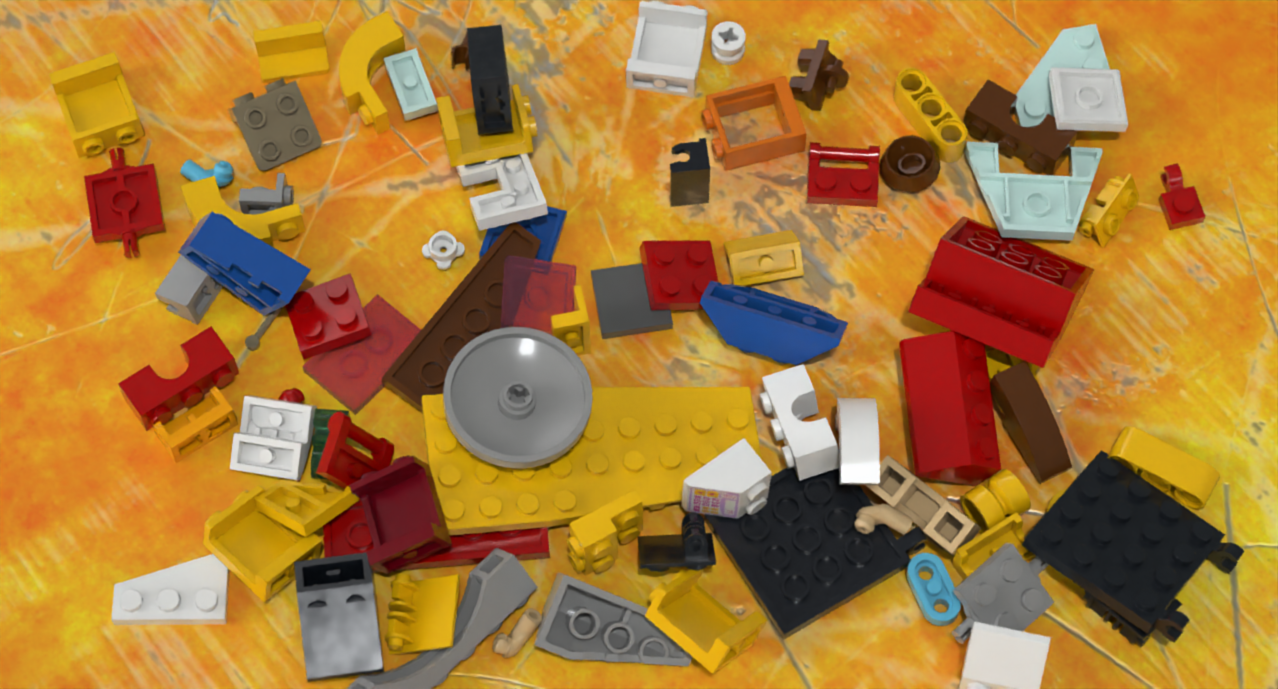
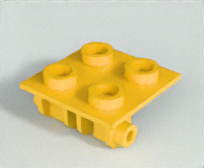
[385,573,460,656]

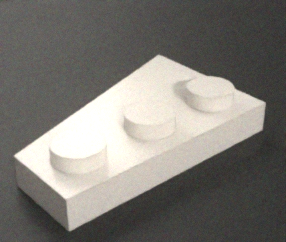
[111,554,230,625]

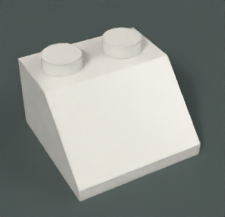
[959,621,1051,689]

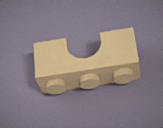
[866,455,981,555]

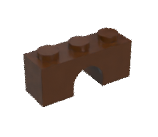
[963,79,1078,175]

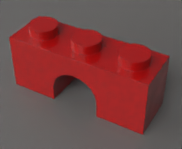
[118,326,239,431]

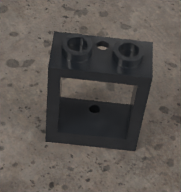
[467,24,513,135]

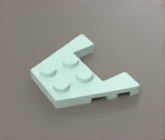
[965,142,1102,241]

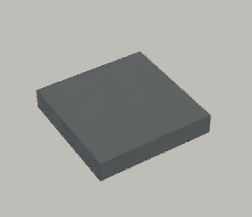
[591,263,673,339]

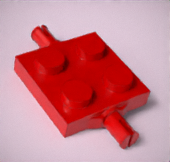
[84,147,165,258]

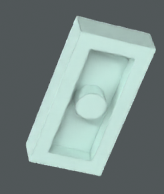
[383,48,438,121]

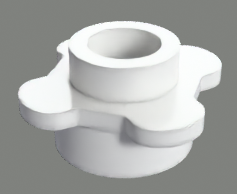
[422,231,465,270]

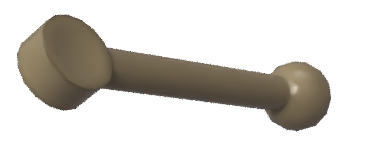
[245,306,284,351]

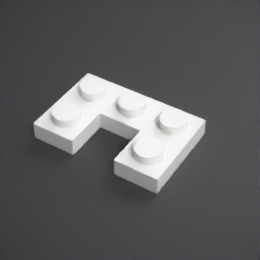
[456,153,548,231]

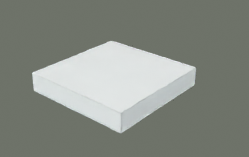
[1049,67,1128,132]

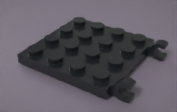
[1022,450,1244,642]
[705,467,927,639]

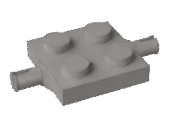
[952,543,1054,644]

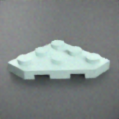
[1014,24,1110,127]

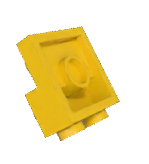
[567,489,643,576]

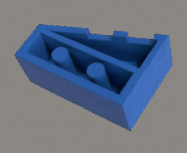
[178,212,311,316]

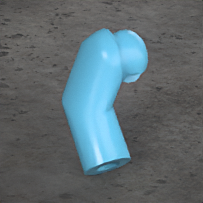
[180,160,233,187]

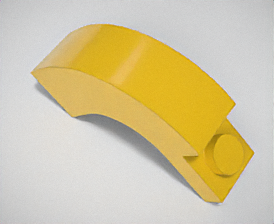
[339,11,406,135]
[180,176,306,248]

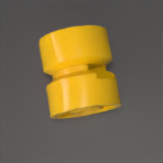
[960,469,1031,534]

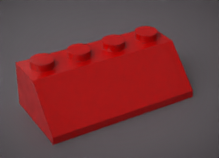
[899,331,1001,486]

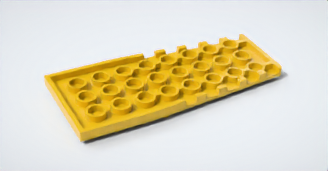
[422,387,762,535]

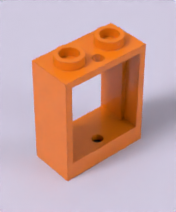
[701,76,807,171]

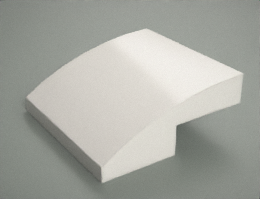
[230,395,317,480]

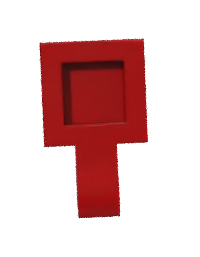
[1159,163,1206,230]

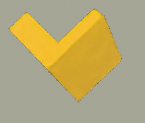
[253,20,330,83]
[724,230,804,286]
[551,284,591,356]

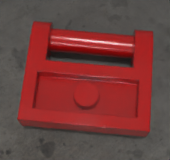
[807,142,880,207]
[316,411,394,498]

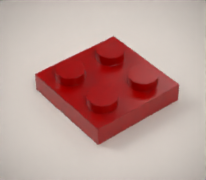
[639,240,719,310]
[286,273,372,360]

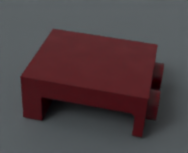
[349,456,452,574]

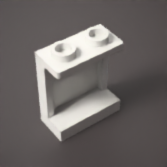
[626,1,707,98]

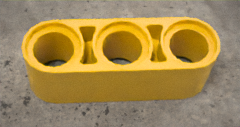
[894,68,967,163]
[1107,426,1220,510]

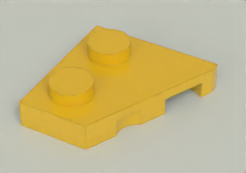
[254,480,359,537]

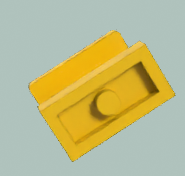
[49,52,145,158]
[436,84,538,167]
[203,484,322,602]
[645,569,768,674]

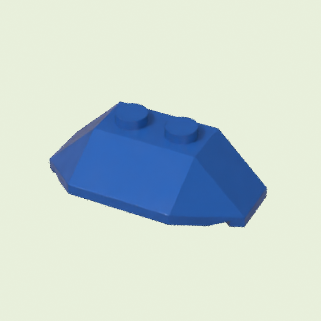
[700,281,848,365]

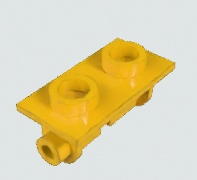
[1079,173,1139,248]

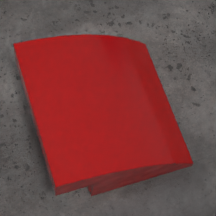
[908,216,1094,368]

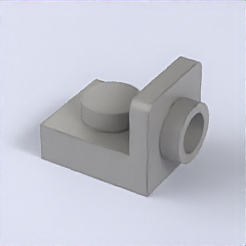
[239,173,294,214]

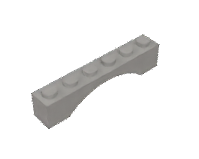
[346,548,538,689]

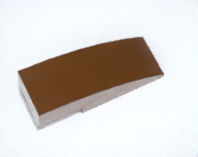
[990,361,1072,484]

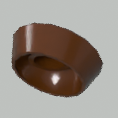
[879,135,941,192]

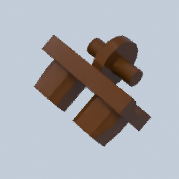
[789,39,849,111]

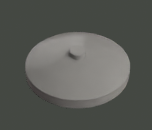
[443,327,592,468]

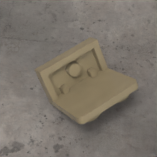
[228,78,322,171]

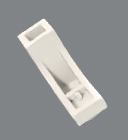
[835,398,880,485]

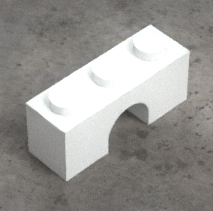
[759,364,839,481]

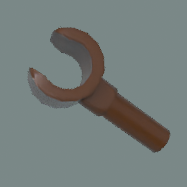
[451,32,470,70]

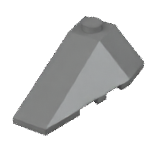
[534,572,692,666]

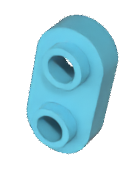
[907,553,961,626]

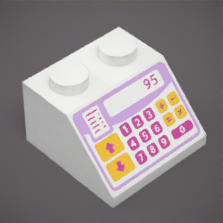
[681,438,772,519]

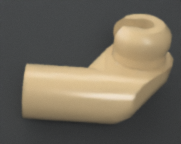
[854,504,913,535]
[492,608,542,658]

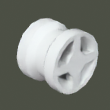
[711,21,746,65]

